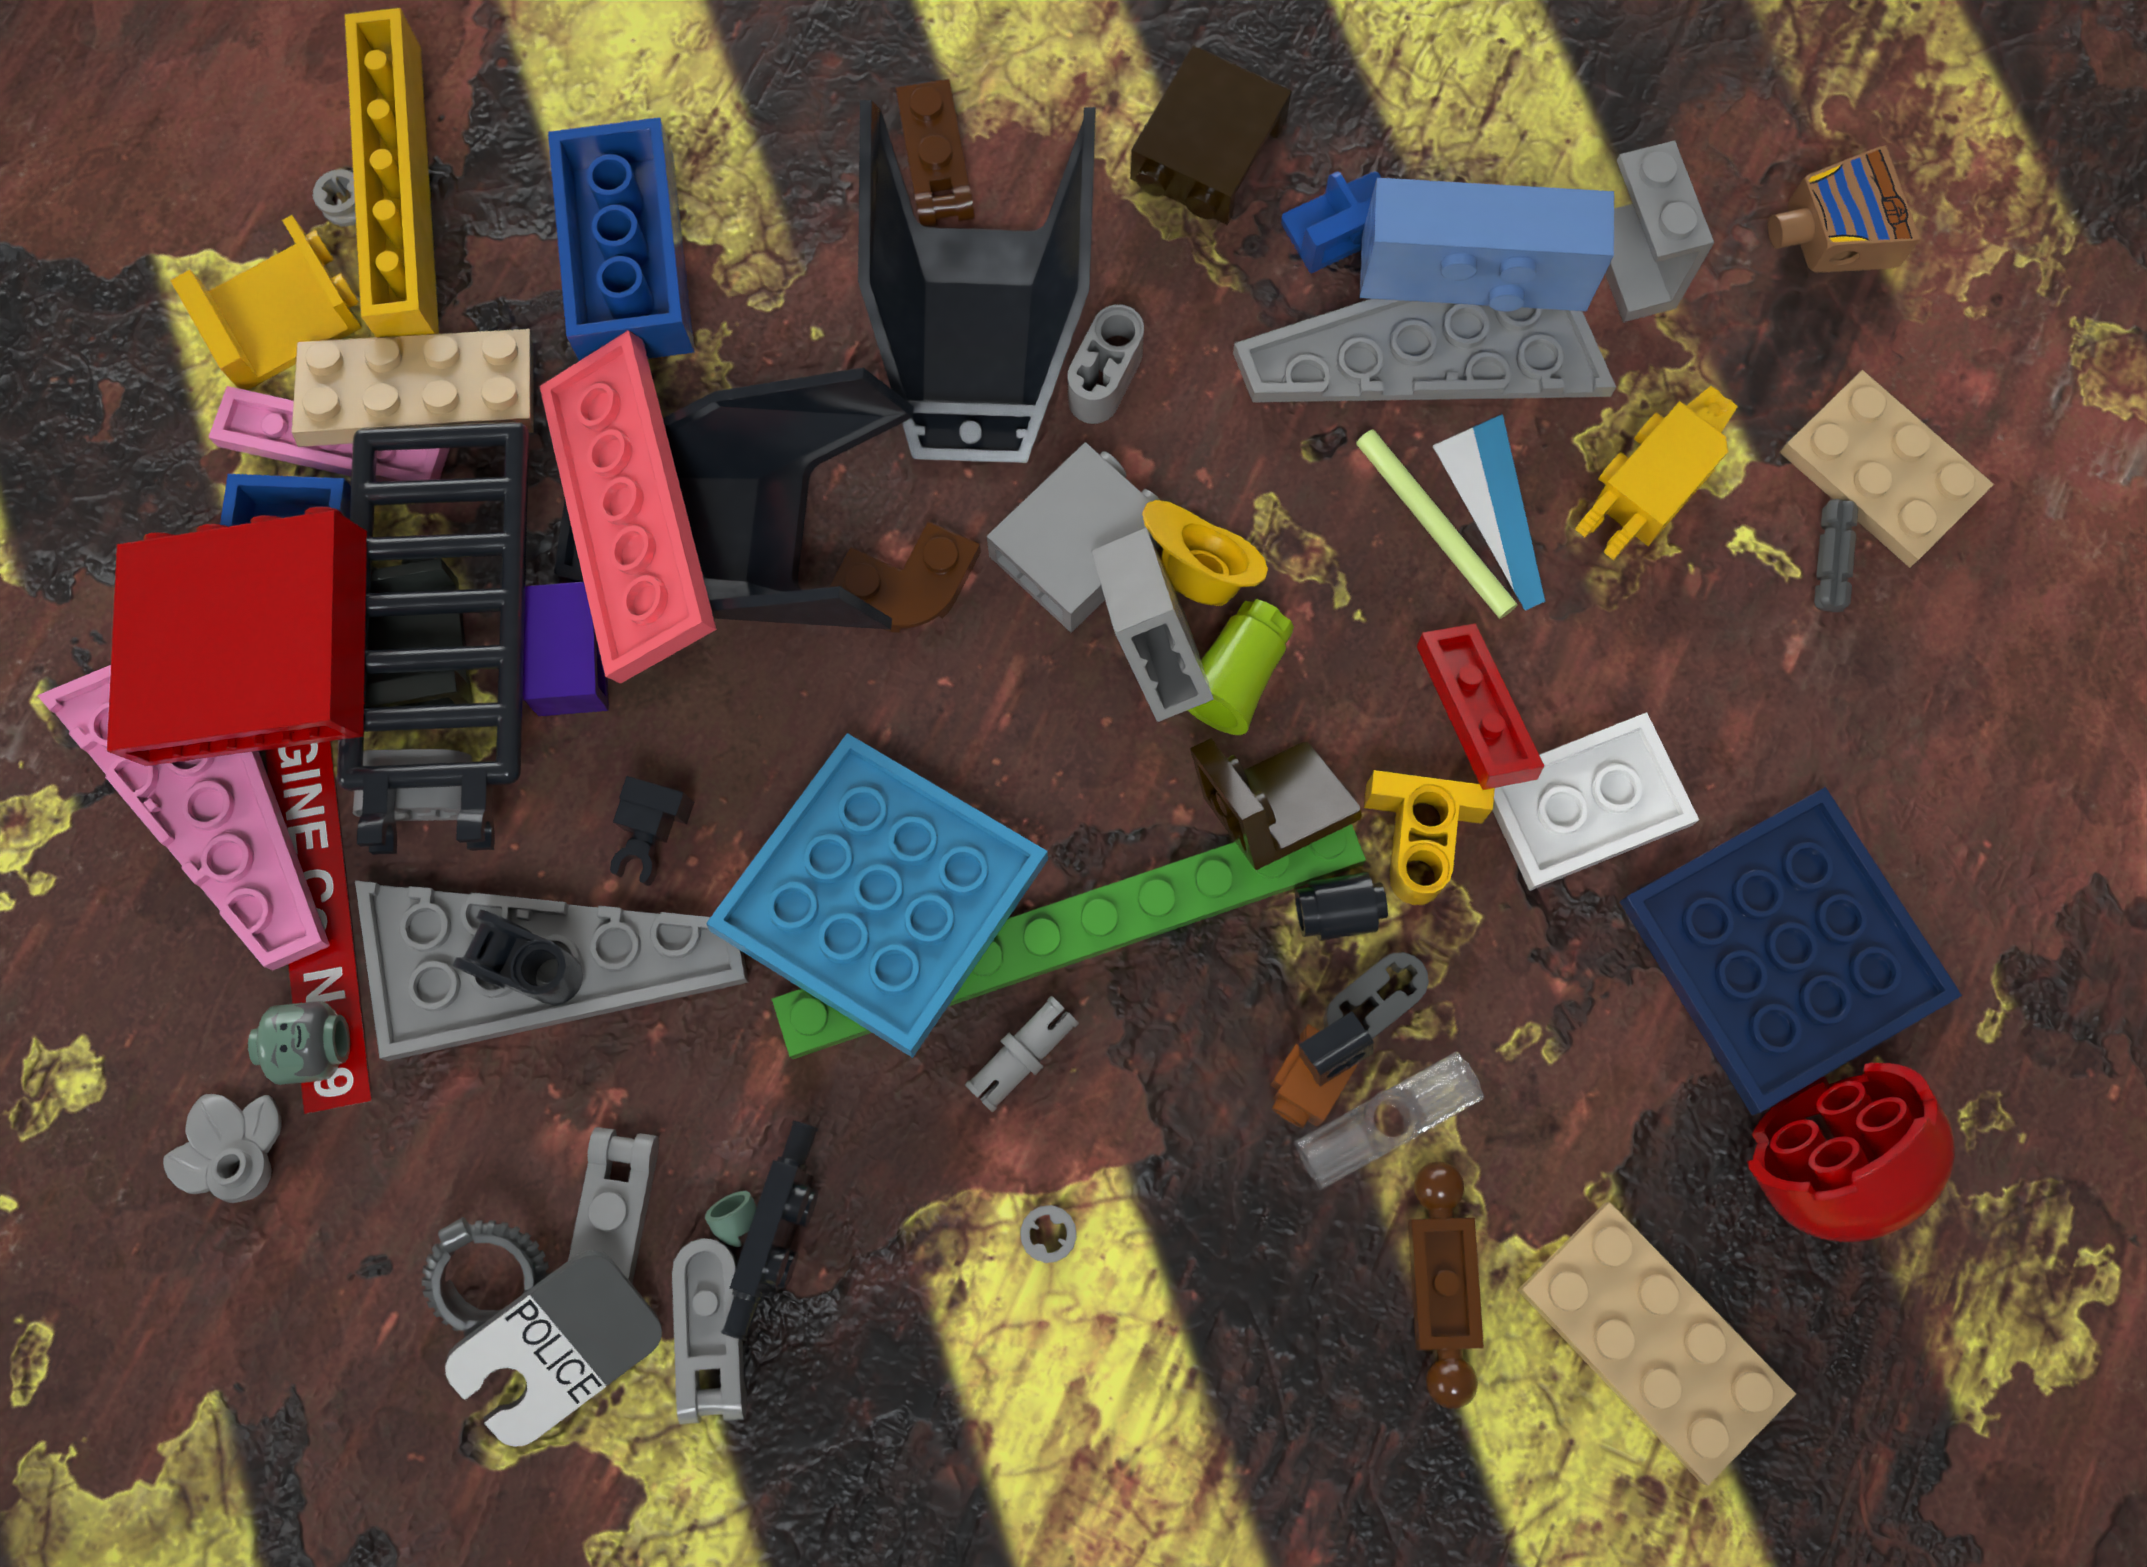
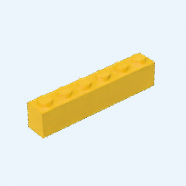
[345,8,439,337]

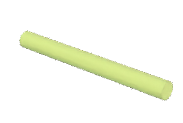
[1356,429,1518,619]

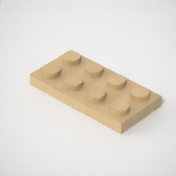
[292,329,534,447]
[1518,1202,1796,1485]

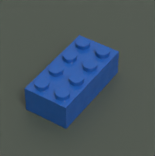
[548,117,695,361]

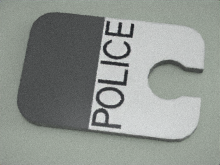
[445,1250,662,1447]

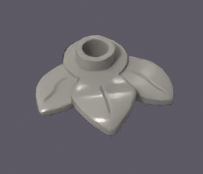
[163,1094,281,1203]

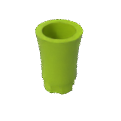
[1187,599,1294,735]

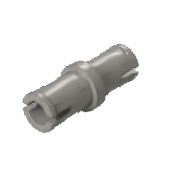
[965,996,1079,1112]

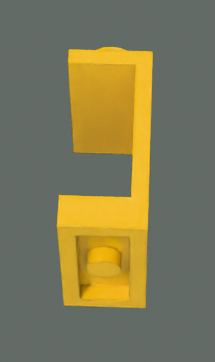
[170,215,362,390]

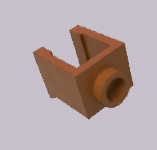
[1270,1024,1358,1128]

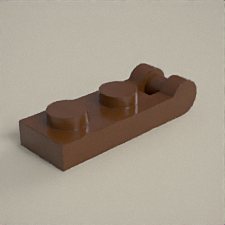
[895,79,975,227]

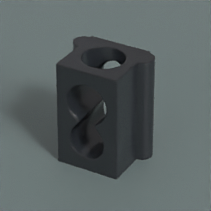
[1299,1012,1374,1086]

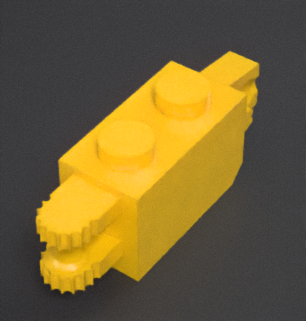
[1575,386,1738,560]

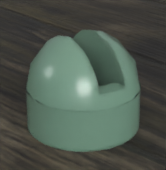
[705,1191,757,1247]

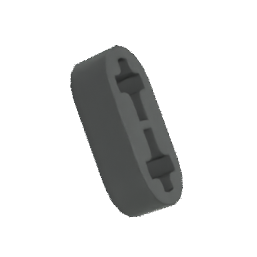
[1323,952,1429,1039]

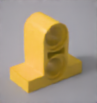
[1364,770,1495,905]

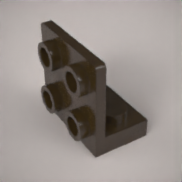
[1190,738,1362,870]

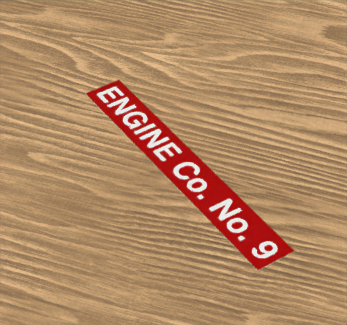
[265,741,371,1114]

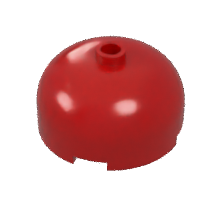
[1747,1063,1955,1242]

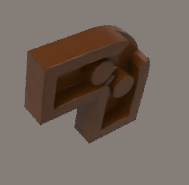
[829,521,981,633]

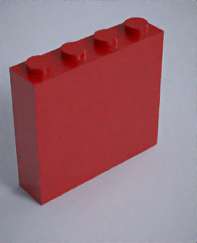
[107,507,367,766]

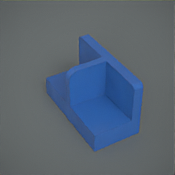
[1281,171,1382,274]

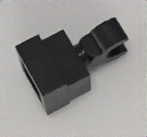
[610,776,695,886]

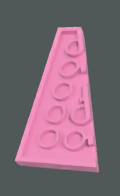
[37,665,330,971]

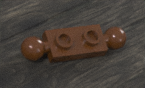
[1408,1162,1484,1409]

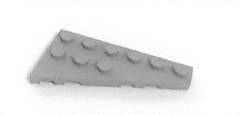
[1233,299,1616,402]
[355,881,749,1061]

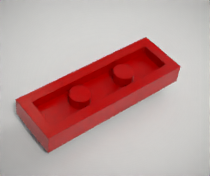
[1416,623,1544,790]

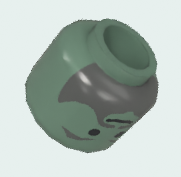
[248,1001,350,1085]

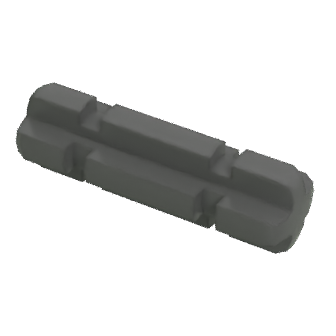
[1814,499,1858,612]

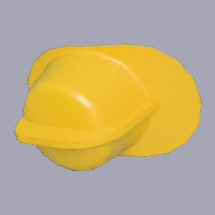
[1142,500,1268,606]

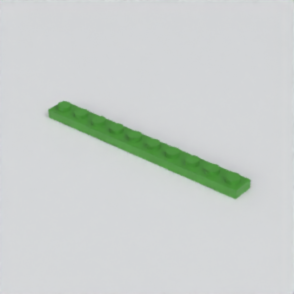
[772,824,1366,1059]

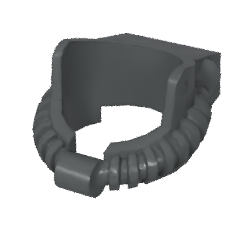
[421,1217,550,1337]

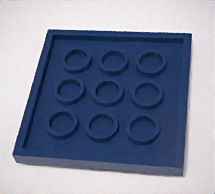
[1620,787,1962,1115]

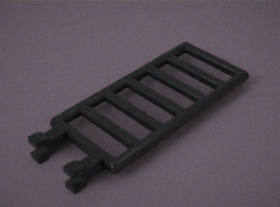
[337,422,529,855]

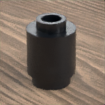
[1295,872,1388,941]

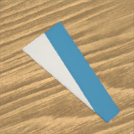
[1433,414,1545,611]

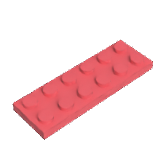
[540,330,717,684]

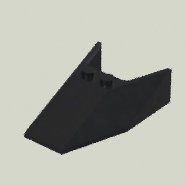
[858,100,1096,463]
[554,367,914,630]

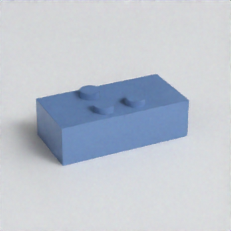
[1360,178,1614,311]

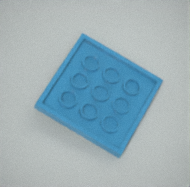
[706,733,1048,1058]

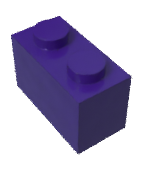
[523,582,609,716]

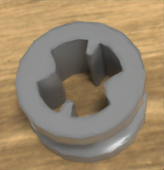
[313,169,356,226]
[1020,1205,1077,1263]

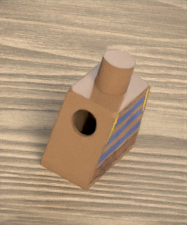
[1768,145,1920,273]

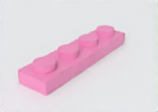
[208,386,450,482]

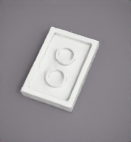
[1492,712,1699,891]

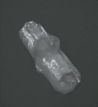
[1294,1051,1485,1190]

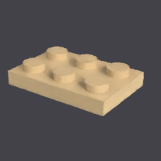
[1780,370,1994,568]

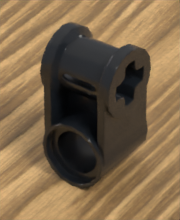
[452,909,583,1005]

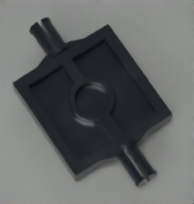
[721,1120,818,1341]

